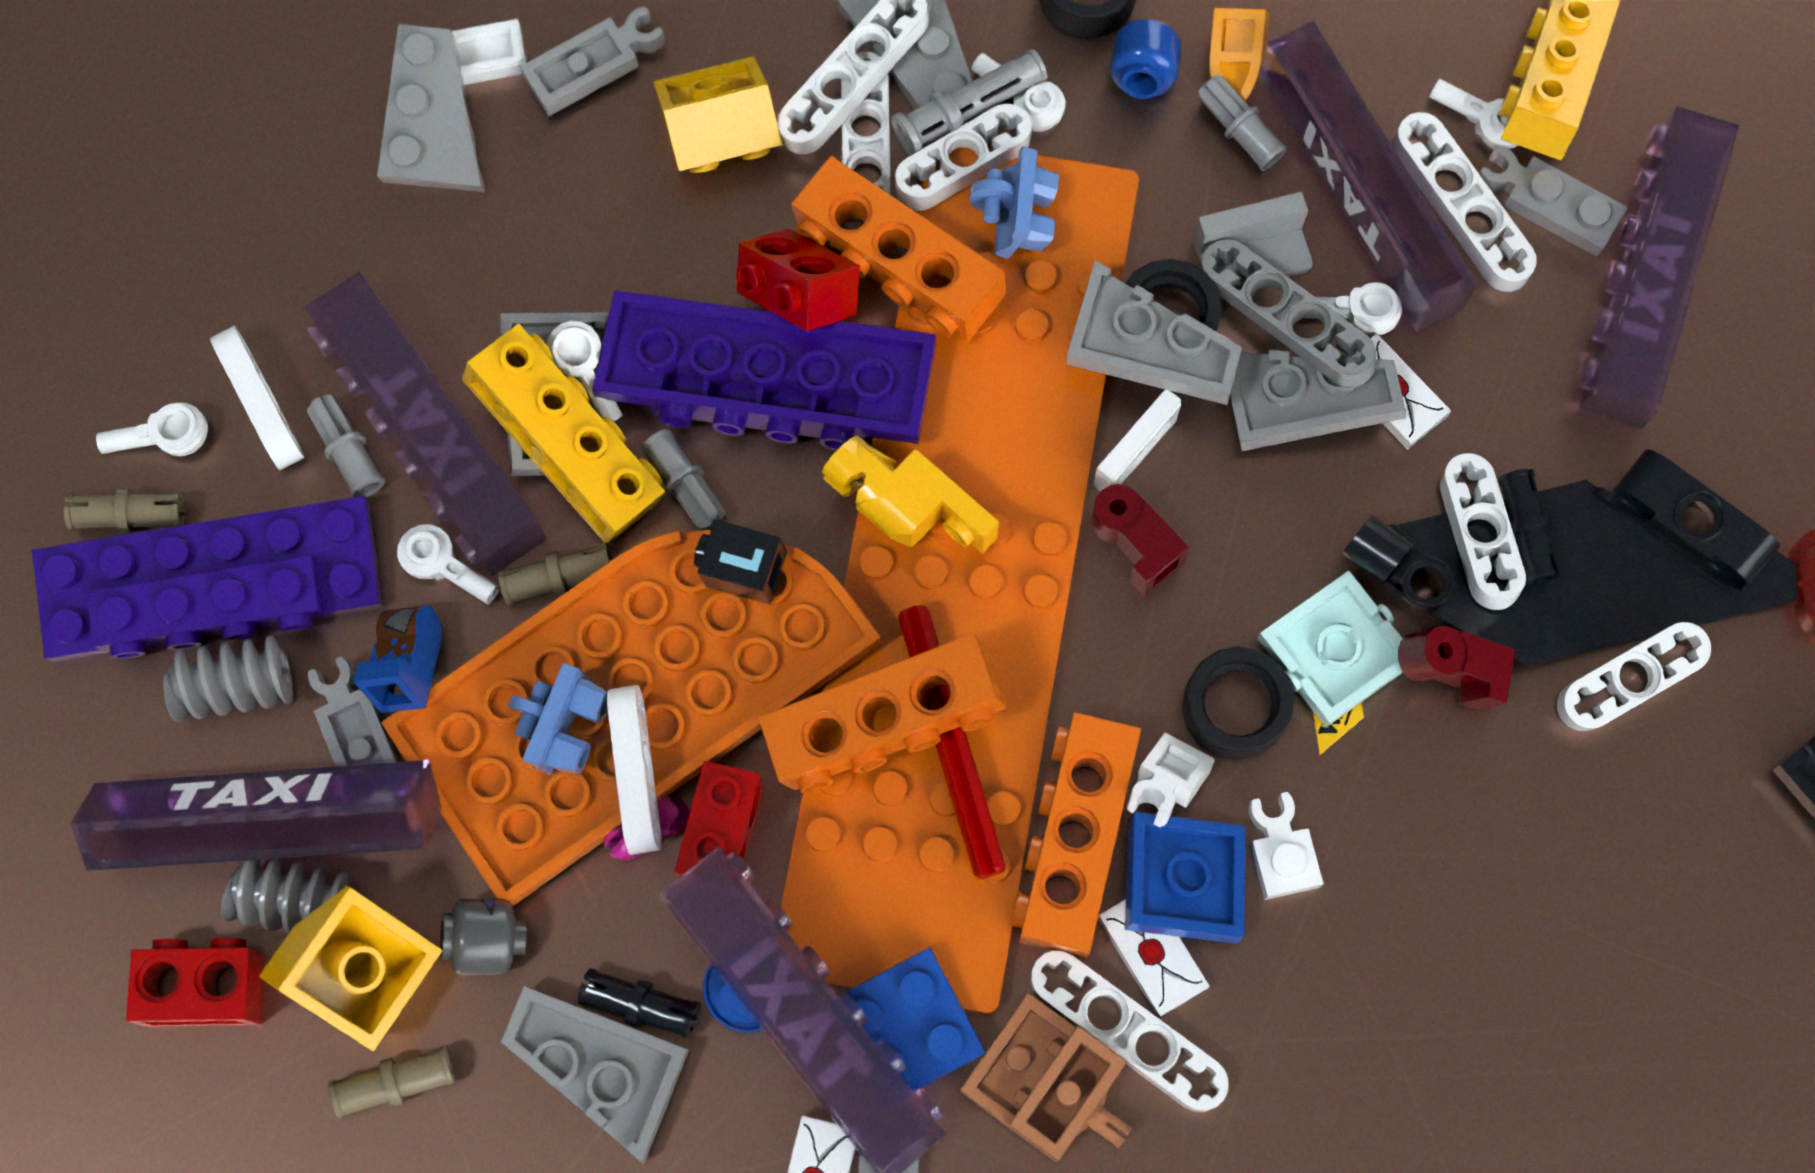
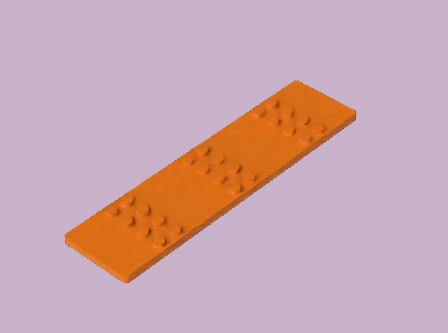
[772,147,1139,1015]

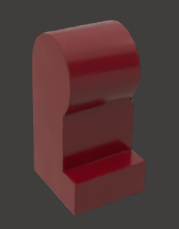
[1092,484,1189,597]
[1398,626,1515,710]

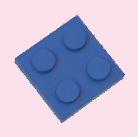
[1125,812,1245,944]
[826,946,986,1109]

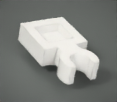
[1127,733,1215,827]
[1248,792,1324,900]

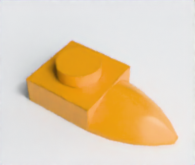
[1209,8,1270,101]

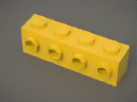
[1498,0,1620,160]
[462,323,666,545]

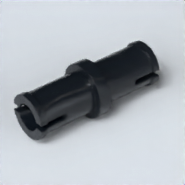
[1498,469,1563,585]
[578,968,701,1039]

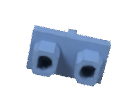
[969,146,1059,259]
[508,663,608,775]

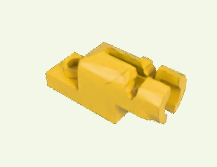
[822,435,999,554]

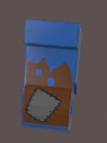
[353,605,442,713]

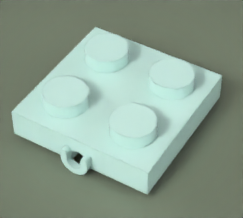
[1257,571,1403,727]

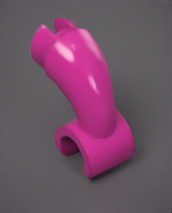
[604,795,690,861]

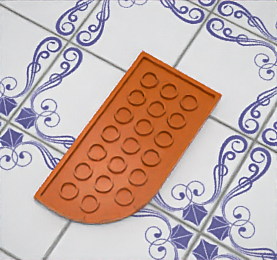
[381,530,883,906]

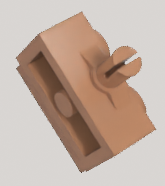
[959,993,1132,1162]

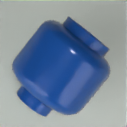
[1110,19,1182,99]

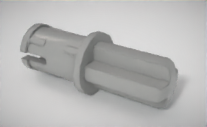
[1197,75,1287,171]
[307,394,385,497]
[641,429,726,530]

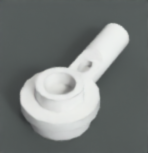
[971,53,1065,132]
[1429,78,1518,149]
[1305,282,1402,336]
[547,320,623,421]
[96,403,208,456]
[397,524,500,604]

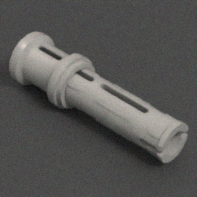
[891,49,1047,156]

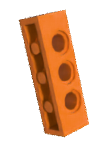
[791,156,1007,343]
[758,633,1007,793]
[1011,712,1141,960]

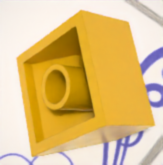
[653,56,782,173]
[258,886,443,1052]

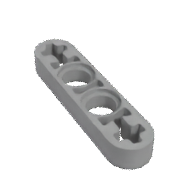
[1201,239,1376,387]

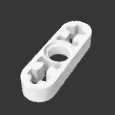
[895,104,1032,211]
[210,325,305,470]
[1440,453,1526,610]
[1557,622,1711,731]
[607,685,661,855]

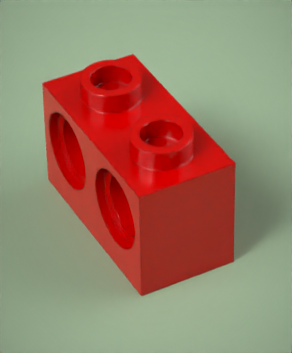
[736,228,860,332]
[674,761,764,896]
[126,938,265,1027]

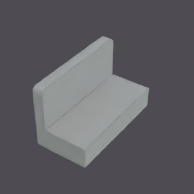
[1193,192,1313,289]

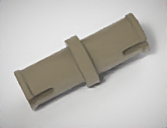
[64,488,186,533]
[498,542,613,605]
[328,1046,455,1119]

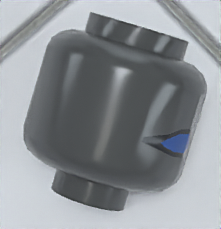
[440,898,527,975]

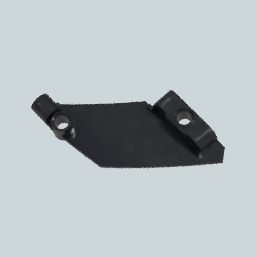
[1342,449,1798,666]

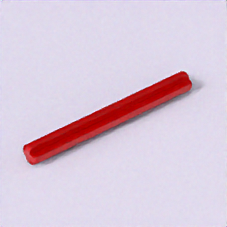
[898,605,1006,879]

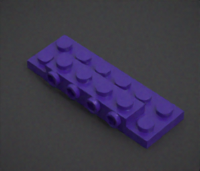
[592,290,937,451]
[32,496,384,661]

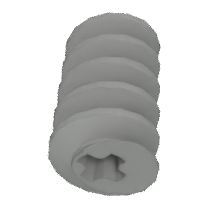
[163,635,293,722]
[221,851,349,934]

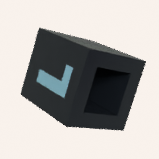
[694,519,787,605]

